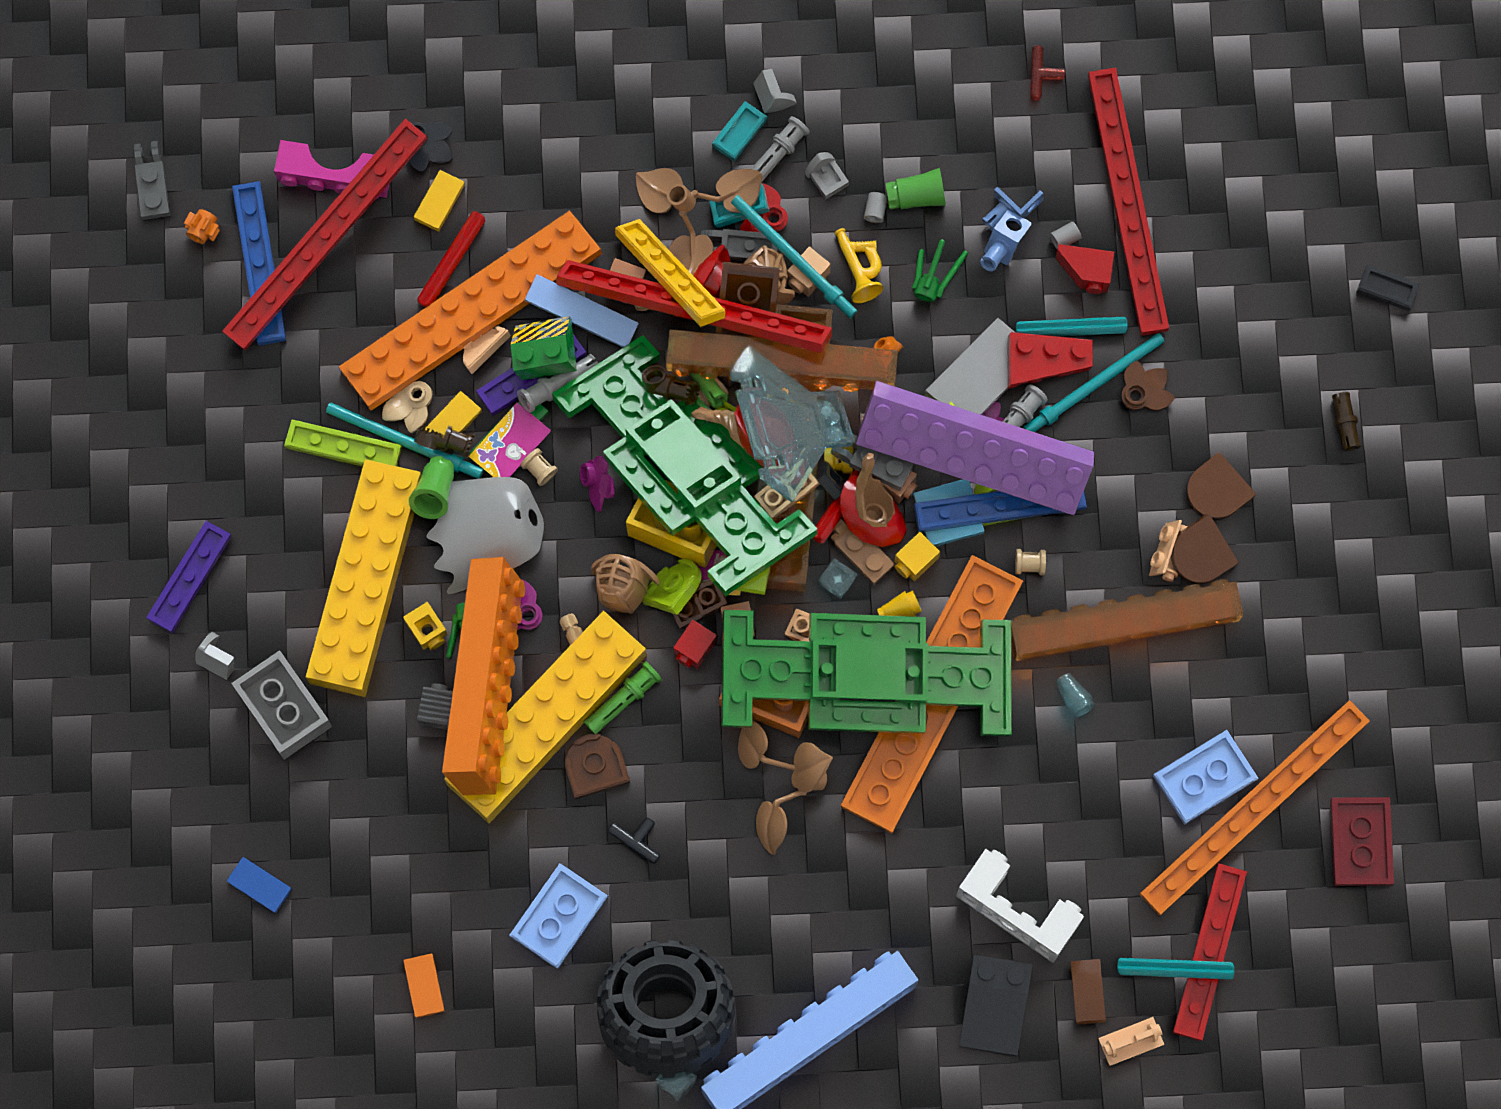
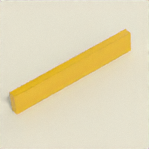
[615,219,725,327]

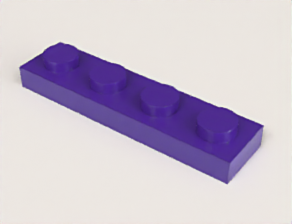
[476,334,586,416]
[146,521,232,634]

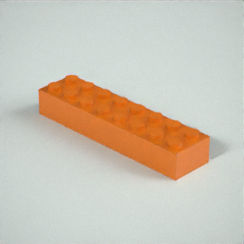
[442,557,525,795]

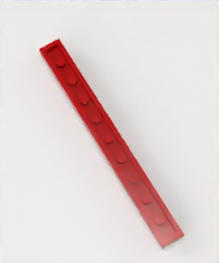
[1088,68,1169,336]
[222,119,428,351]
[557,260,832,353]

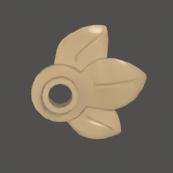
[382,381,433,433]

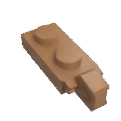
[831,519,895,585]

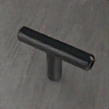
[608,817,660,864]

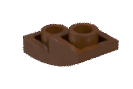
[673,580,728,629]
[1071,959,1106,1025]

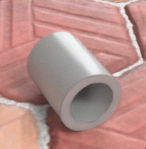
[864,192,888,223]
[1050,222,1081,249]

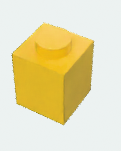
[894,532,940,582]

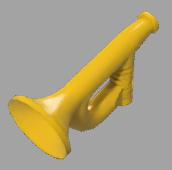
[834,228,883,303]

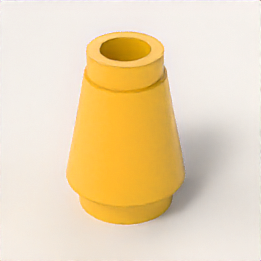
[877,591,922,617]

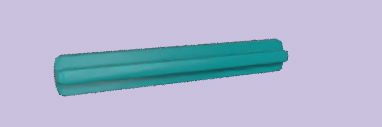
[1016,317,1127,336]
[1117,958,1235,979]

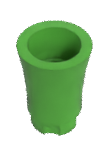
[886,168,946,210]
[409,456,455,519]

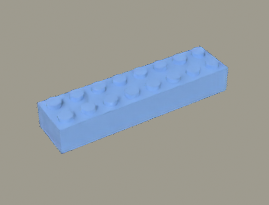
[701,951,918,1109]

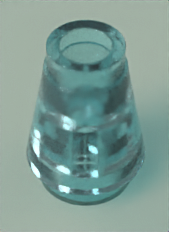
[1056,673,1095,718]

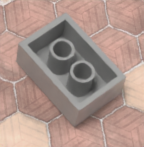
[231,650,332,760]

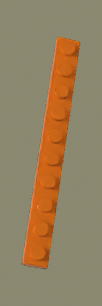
[1140,700,1370,916]

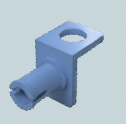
[982,187,1044,231]
[980,210,1031,271]

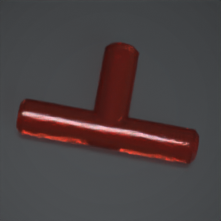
[1031,45,1065,100]

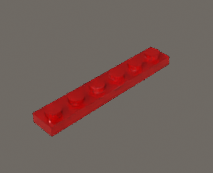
[1173,863,1247,1042]

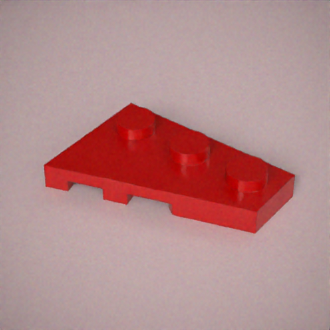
[1008,332,1093,389]

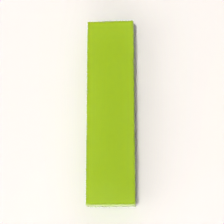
[284,420,402,467]

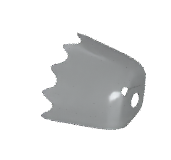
[427,477,544,594]

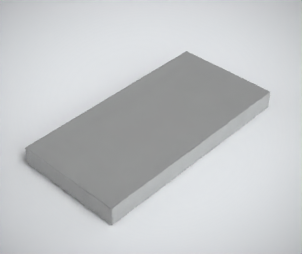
[924,318,1016,415]

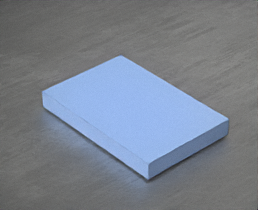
[1153,730,1259,825]
[509,863,608,969]

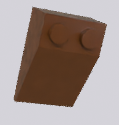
[714,262,780,352]

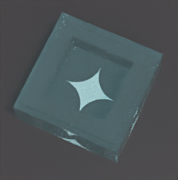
[818,558,858,599]

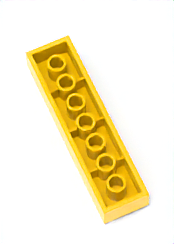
[306,459,421,697]
[444,611,647,823]

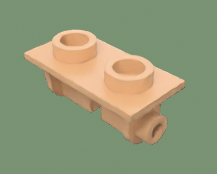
[1149,520,1188,582]
[1098,1017,1164,1066]

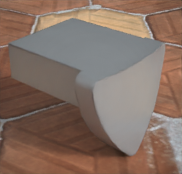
[753,69,797,114]
[805,152,849,200]
[195,632,234,680]

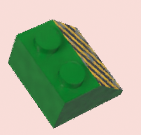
[511,316,577,381]

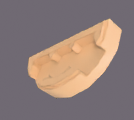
[463,327,511,374]

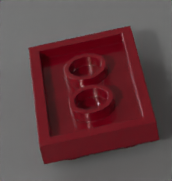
[1330,797,1394,886]

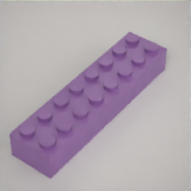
[856,381,1094,515]

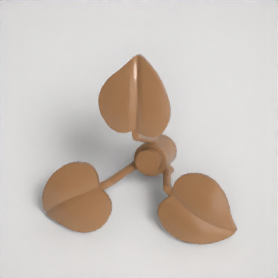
[636,168,763,273]
[738,720,833,855]

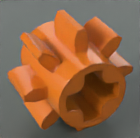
[184,209,220,244]

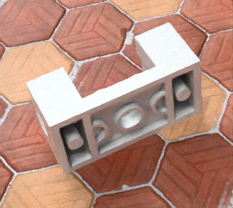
[956,849,1084,963]

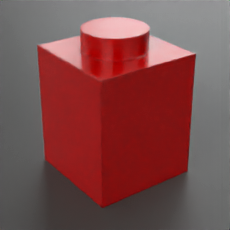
[673,620,717,669]

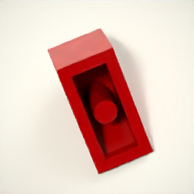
[1055,244,1114,294]

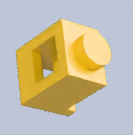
[403,602,448,650]

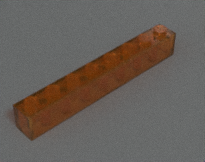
[666,330,898,392]
[1011,579,1244,661]

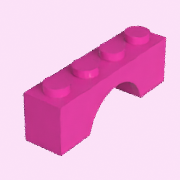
[274,140,390,199]

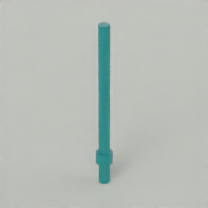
[731,195,857,319]
[1023,333,1165,432]
[326,402,484,479]

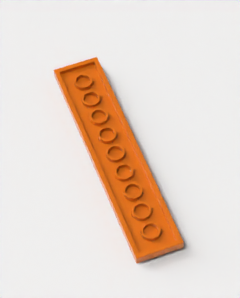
[339,211,602,411]
[840,555,1023,834]

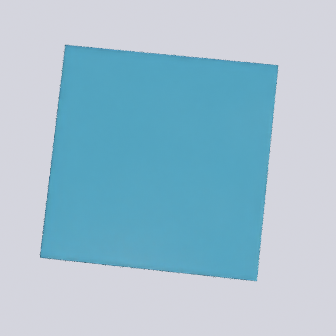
[913,479,984,547]

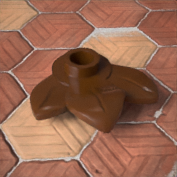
[1121,361,1175,411]

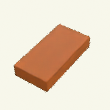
[403,953,445,1018]

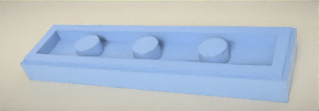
[524,274,638,348]

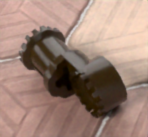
[641,365,700,405]
[414,425,475,459]

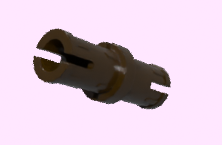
[1332,392,1361,451]

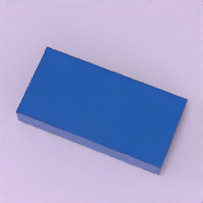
[227,857,292,914]

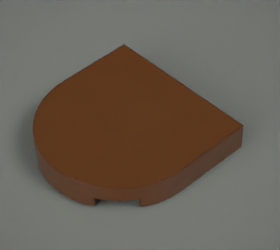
[1187,452,1256,519]
[1171,514,1239,582]
[565,734,631,800]

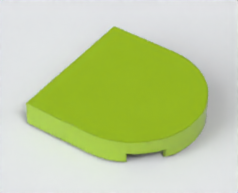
[642,559,702,615]

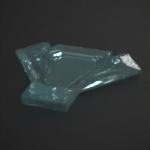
[730,345,855,502]

